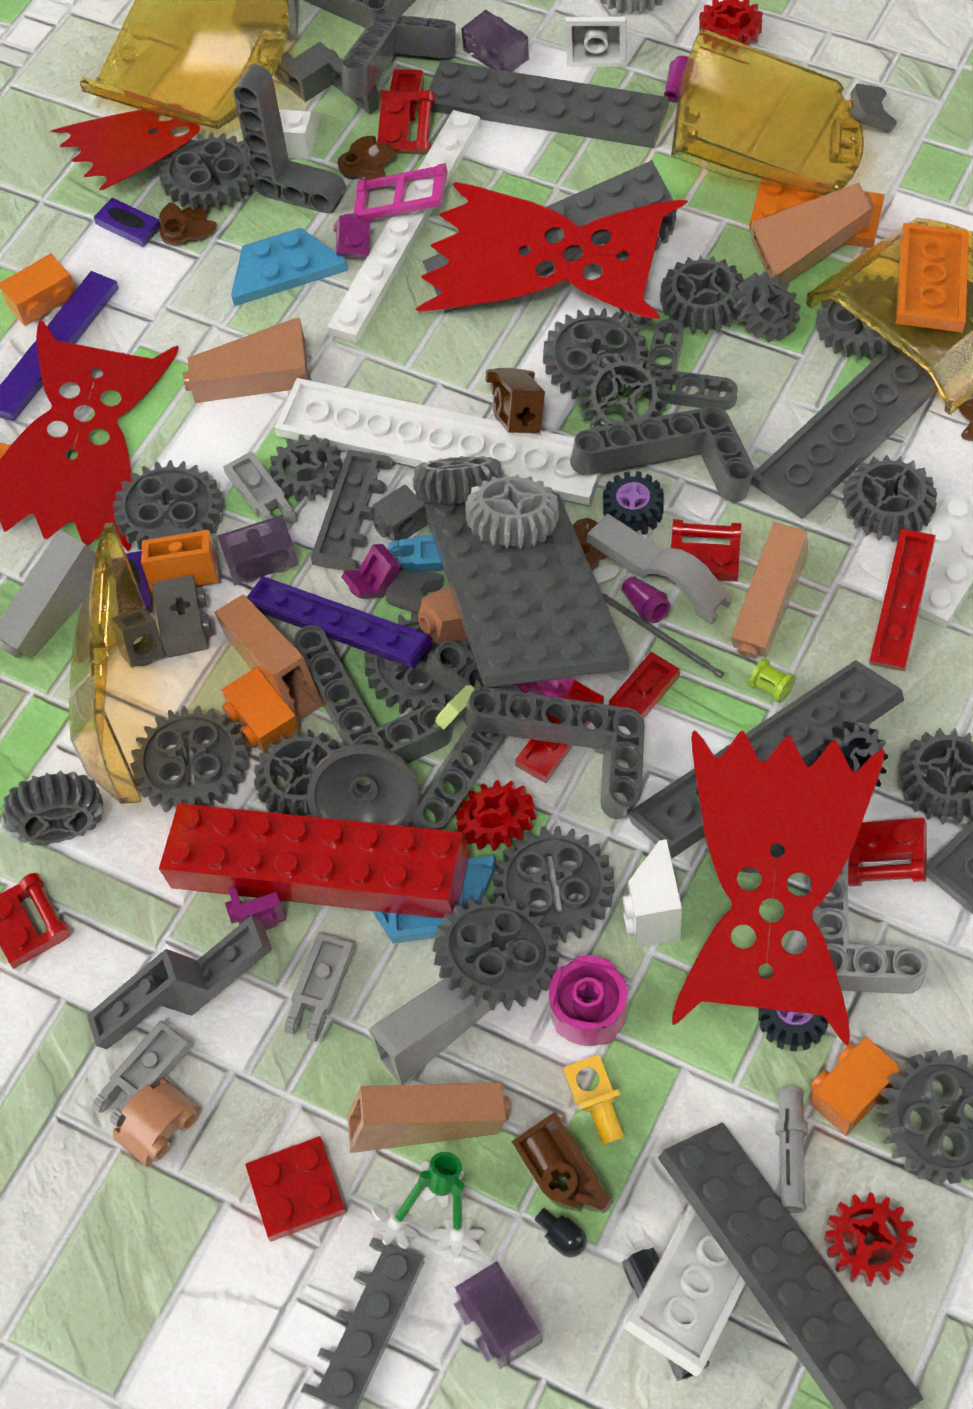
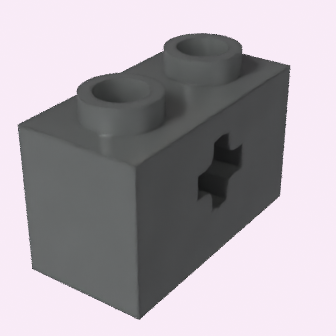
[152,575,212,658]

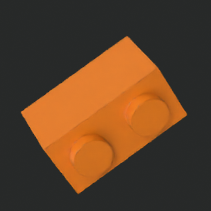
[0,253,75,326]
[141,530,219,593]
[221,667,300,753]
[810,1037,901,1136]

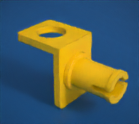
[563,1055,625,1145]

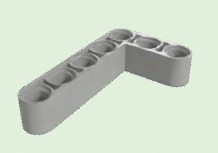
[811,860,928,994]

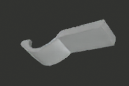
[586,514,733,624]

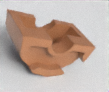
[113,1078,201,1168]

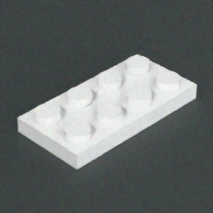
[883,493,973,629]
[623,1205,746,1377]

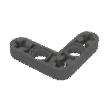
[644,319,738,411]

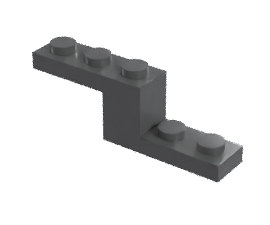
[248,30,379,115]
[87,916,272,1049]

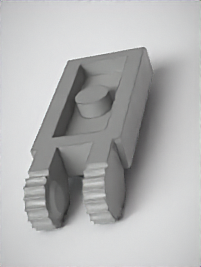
[223,451,297,534]
[284,932,355,1042]
[92,1020,192,1127]

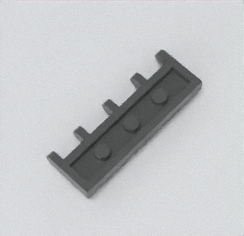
[311,450,393,571]
[300,1237,425,1409]

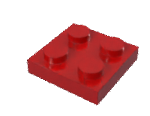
[245,1136,346,1242]

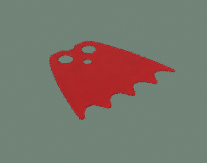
[51,106,201,191]

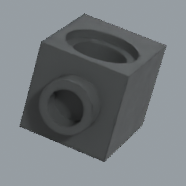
[373,484,428,541]
[111,607,164,668]

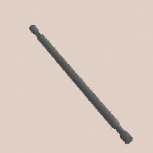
[602,593,724,678]

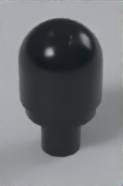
[534,1208,587,1258]

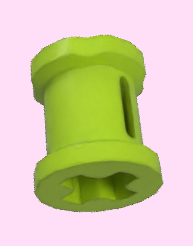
[748,658,796,703]

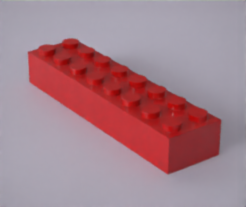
[159,803,470,919]

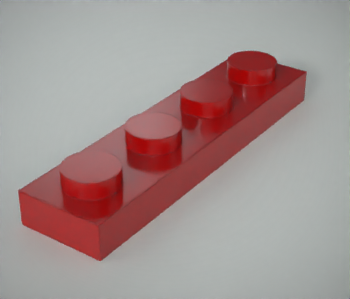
[870,529,936,672]

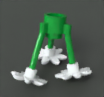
[369,1152,484,1258]

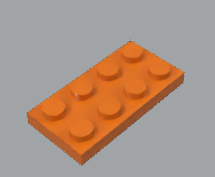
[749,176,885,249]
[895,223,969,333]

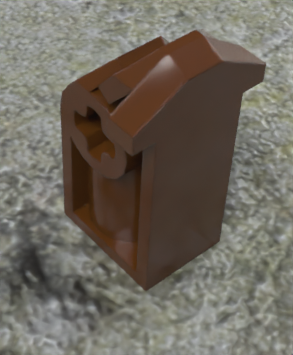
[485,368,545,433]
[511,1112,614,1213]

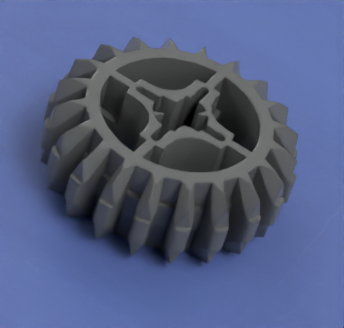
[660,254,744,335]
[578,352,667,429]
[843,455,937,542]
[413,456,504,505]
[898,728,973,825]
[254,729,339,817]
[2,771,104,846]

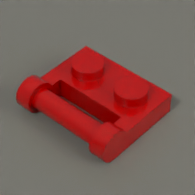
[377,90,435,155]
[671,519,742,582]
[848,818,927,887]
[0,873,71,969]

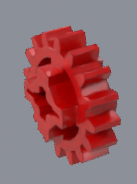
[699,0,763,50]
[455,780,537,851]
[824,1192,917,1287]

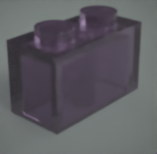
[461,10,529,72]
[217,515,298,586]
[453,1261,543,1369]

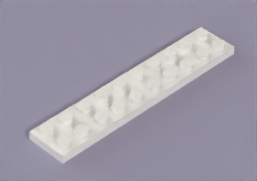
[274,378,601,506]

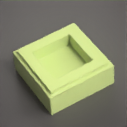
[435,685,475,730]

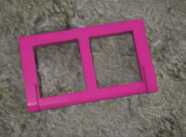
[353,163,448,220]

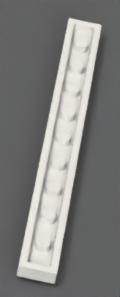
[327,110,481,343]

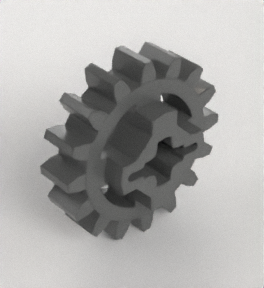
[733,271,801,342]
[269,434,342,501]

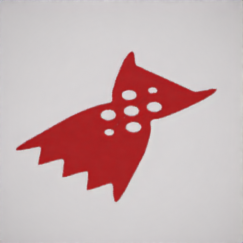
[415,182,688,319]
[0,320,178,552]
[672,730,885,1046]

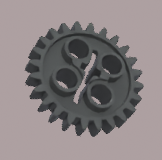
[159,132,253,211]
[816,277,919,359]
[543,308,648,403]
[113,460,223,550]
[364,612,475,714]
[130,705,248,813]
[493,826,615,943]
[433,895,560,1011]
[877,1050,973,1184]

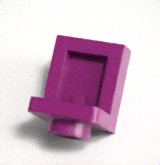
[333,213,370,259]
[341,544,401,599]
[225,886,286,930]

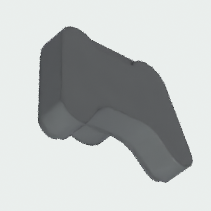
[850,84,897,133]
[386,570,443,613]

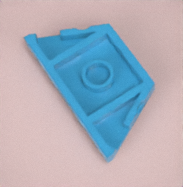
[231,228,348,306]
[372,855,496,944]

